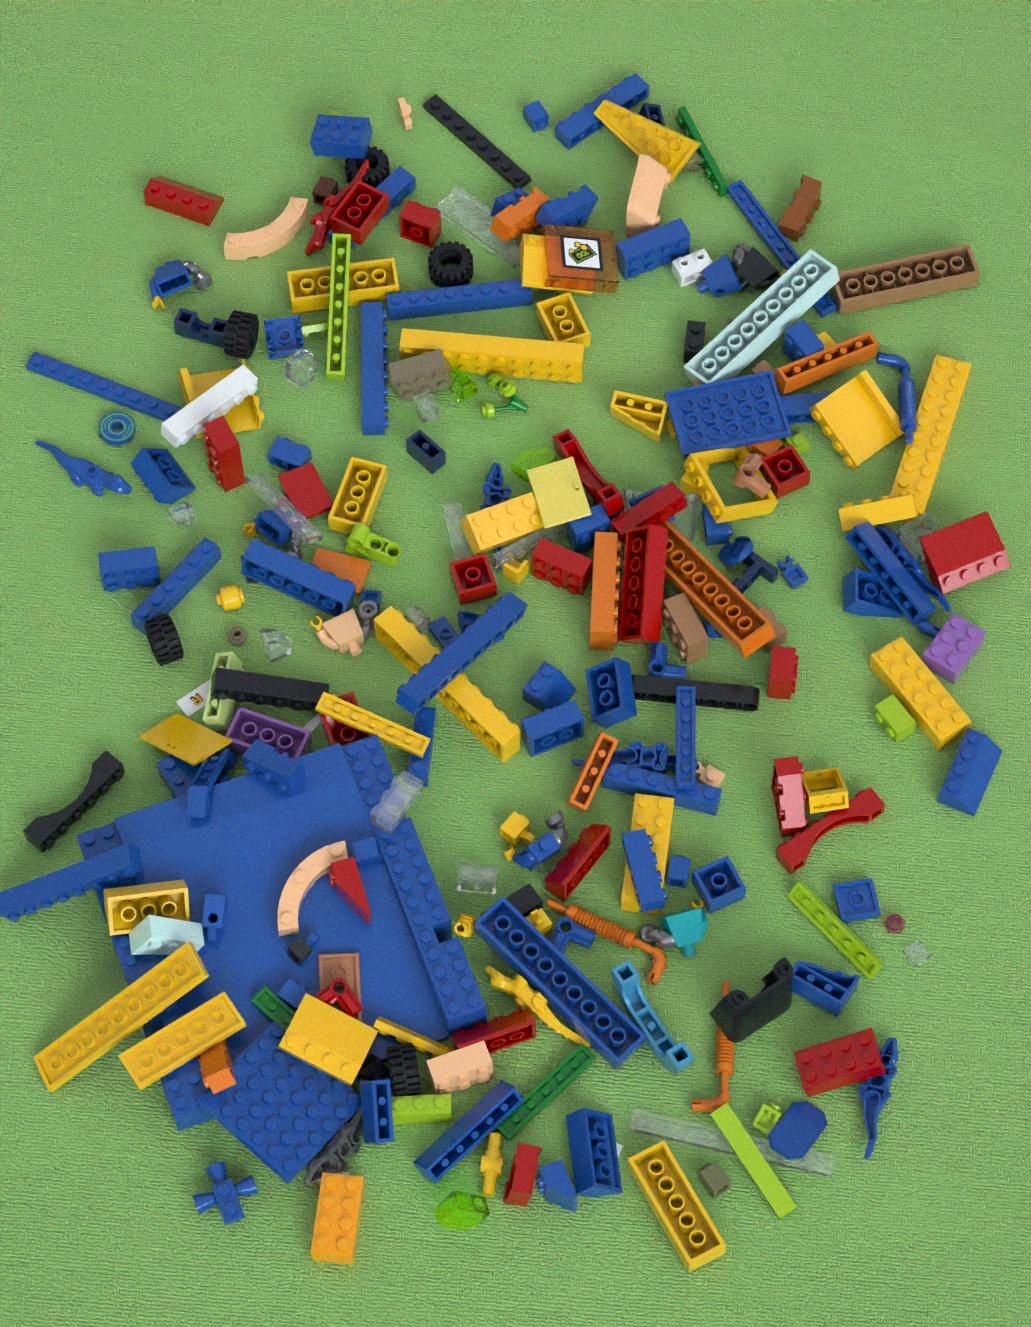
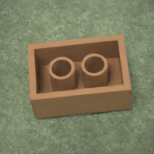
[661,592,709,664]

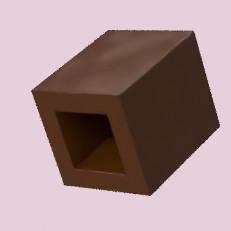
[312,176,338,206]

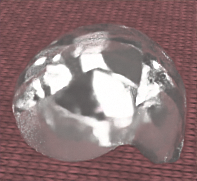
[282,349,319,389]

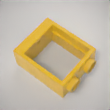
[802,767,849,814]

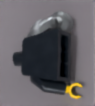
[732,243,787,292]

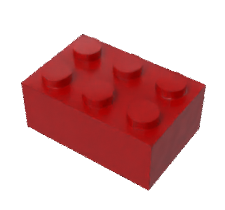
[329,180,389,245]
[531,538,592,596]

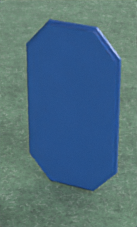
[768,1101,828,1160]

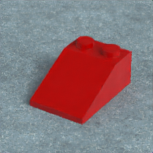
[317,691,370,746]
[328,857,371,924]

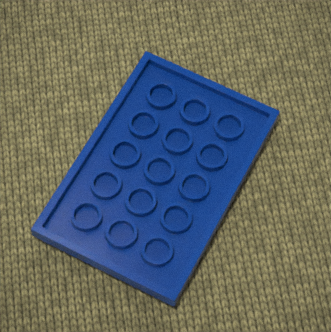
[664,370,791,459]

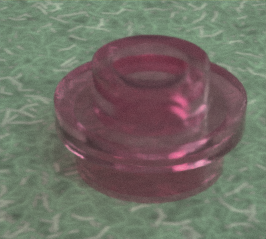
[885,914,905,934]

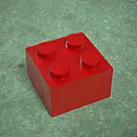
[399,200,442,249]
[759,445,811,499]
[449,553,497,605]
[767,645,799,700]

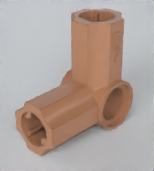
[732,453,772,498]

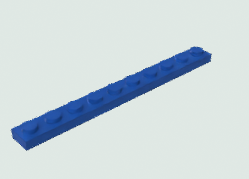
[727,180,837,318]
[26,351,183,422]

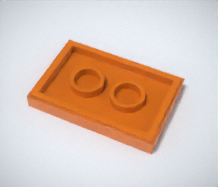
[312,547,372,596]

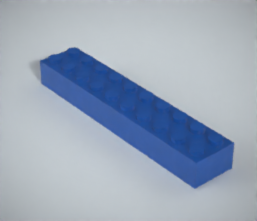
[473,896,647,1070]

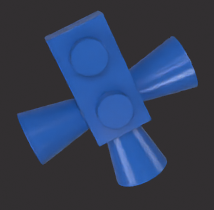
[192,1162,258,1225]

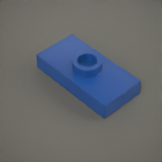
[428,616,458,648]

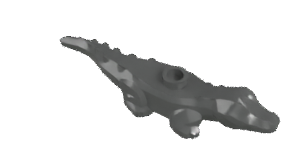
[303,1106,363,1186]

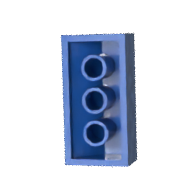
[938,728,1002,816]
[566,1108,622,1197]

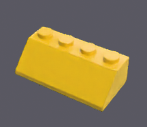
[103,879,190,936]

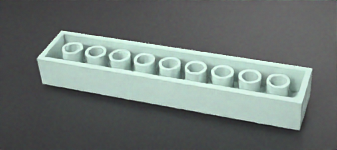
[683,249,839,384]

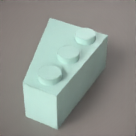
[129,915,204,955]

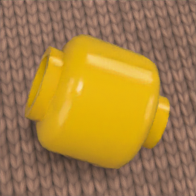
[216,585,245,611]

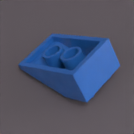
[842,568,903,618]

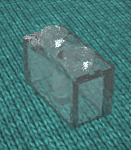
[456,863,498,894]

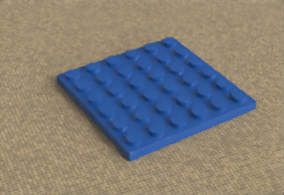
[195,1021,362,1184]

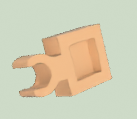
[398,97,413,130]
[696,762,725,788]

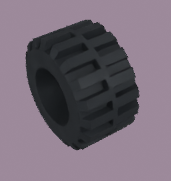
[345,145,390,188]
[428,241,473,288]
[223,310,259,359]
[144,613,184,666]
[386,1043,422,1096]

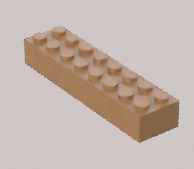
[830,244,980,315]

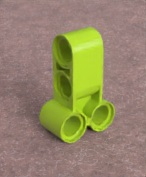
[345,523,402,566]

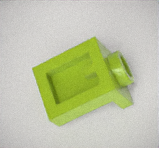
[782,432,810,454]
[752,1102,784,1134]

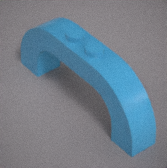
[611,960,694,1074]

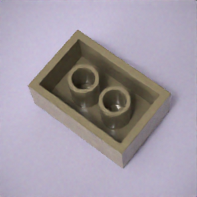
[389,348,454,400]

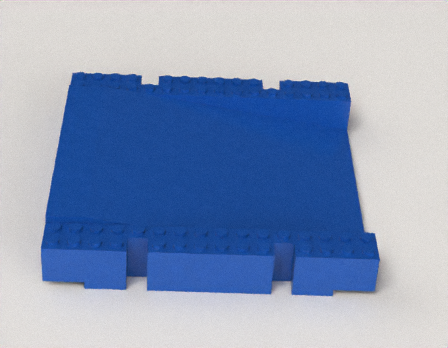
[77,734,487,1131]

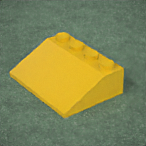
[518,234,594,294]
[277,993,378,1086]

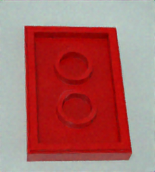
[278,462,333,522]

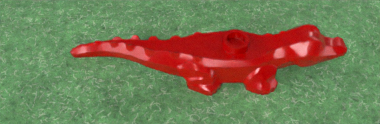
[305,159,369,256]

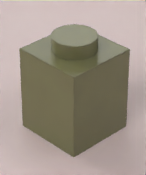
[699,1161,731,1199]

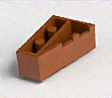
[778,174,822,242]

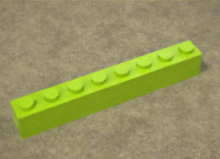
[326,233,351,381]

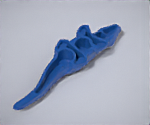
[35,441,132,496]
[480,462,512,570]
[876,524,951,612]
[571,741,698,772]
[858,1037,898,1159]

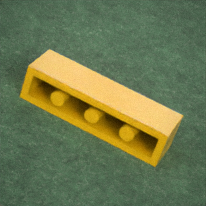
[838,491,919,531]

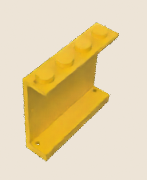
[179,359,264,439]
[809,370,904,470]

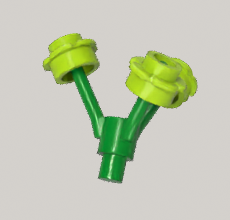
[481,373,529,420]

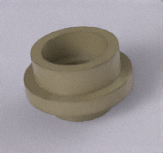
[228,627,247,646]

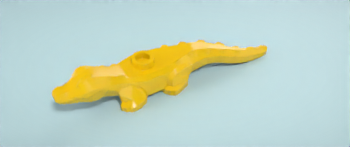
[485,966,590,1048]

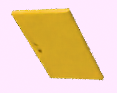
[140,713,232,766]

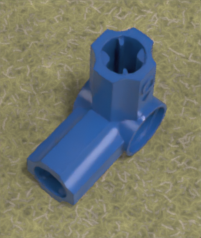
[647,642,686,679]
[550,917,596,954]

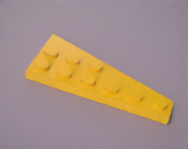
[593,100,701,184]

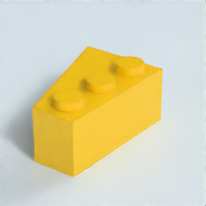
[610,390,669,444]

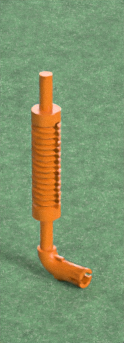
[547,899,666,985]
[692,981,734,1113]

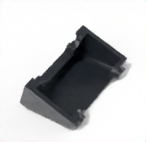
[709,957,793,1043]

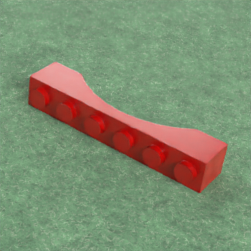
[552,429,625,518]
[776,787,885,875]

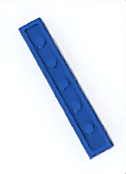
[675,686,696,789]

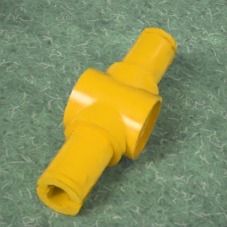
[454,913,477,938]
[480,1133,503,1197]

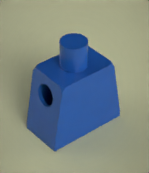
[696,254,742,298]
[202,893,228,941]

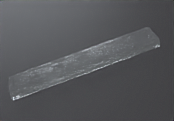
[245,473,323,544]

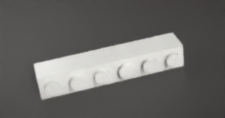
[161,365,258,448]

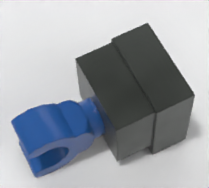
[287,932,320,966]

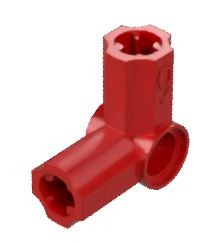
[313,978,364,1017]

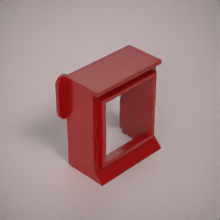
[503,1142,543,1207]

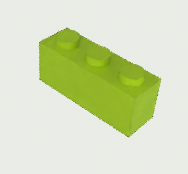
[391,1094,452,1125]

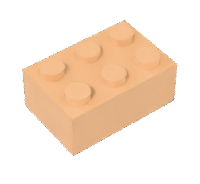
[426,1041,493,1095]

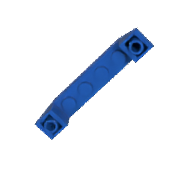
[186,749,238,819]

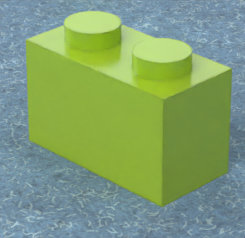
[873,694,916,743]

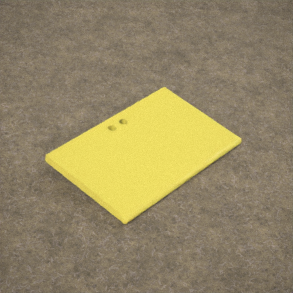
[527,457,592,529]

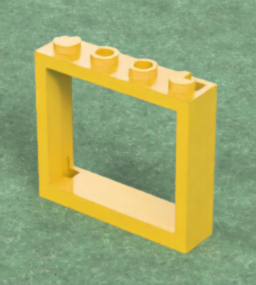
[683,446,778,524]

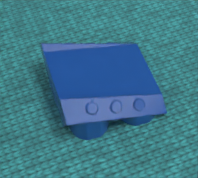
[264,316,305,360]

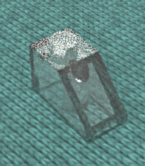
[260,628,293,663]

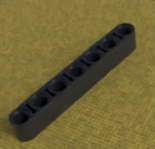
[632,675,760,711]

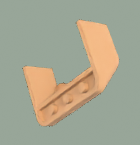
[626,153,671,239]

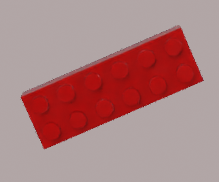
[618,524,668,645]

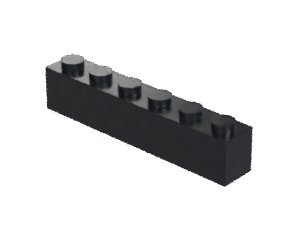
[210,667,329,713]

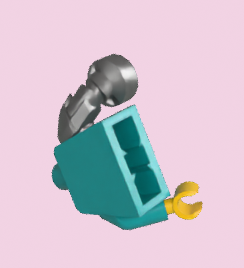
[639,900,709,957]

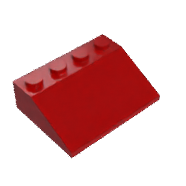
[919,511,1010,594]

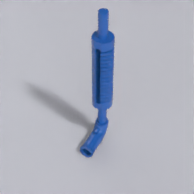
[876,352,917,444]

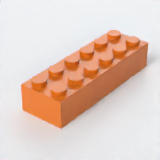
[590,532,621,651]

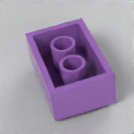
[922,613,986,684]

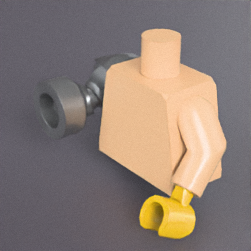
[309,600,378,657]

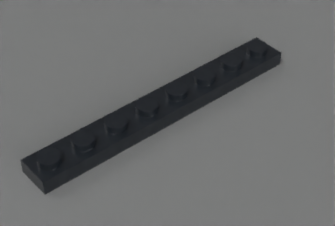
[423,95,531,189]

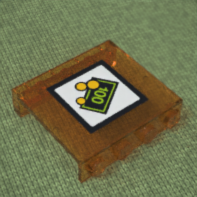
[540,224,619,293]

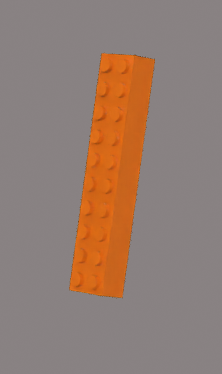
[658,521,776,658]

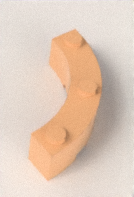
[223,197,310,260]
[277,841,348,937]

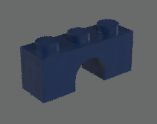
[174,308,227,348]

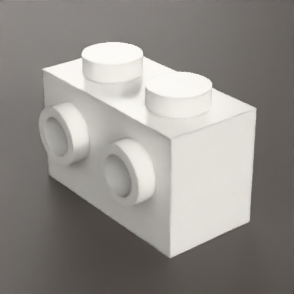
[671,249,713,287]

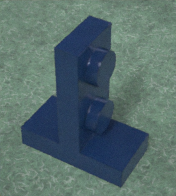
[732,551,778,594]

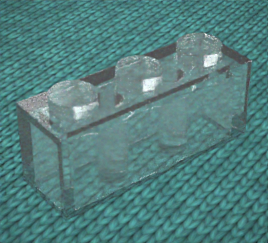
[370,770,424,835]

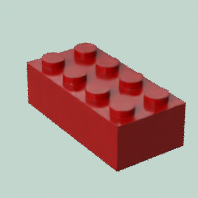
[202,416,245,492]
[793,1028,887,1097]

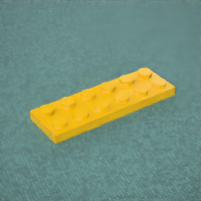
[118,992,246,1090]

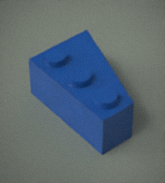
[792,961,860,1017]

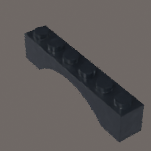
[23,751,125,853]

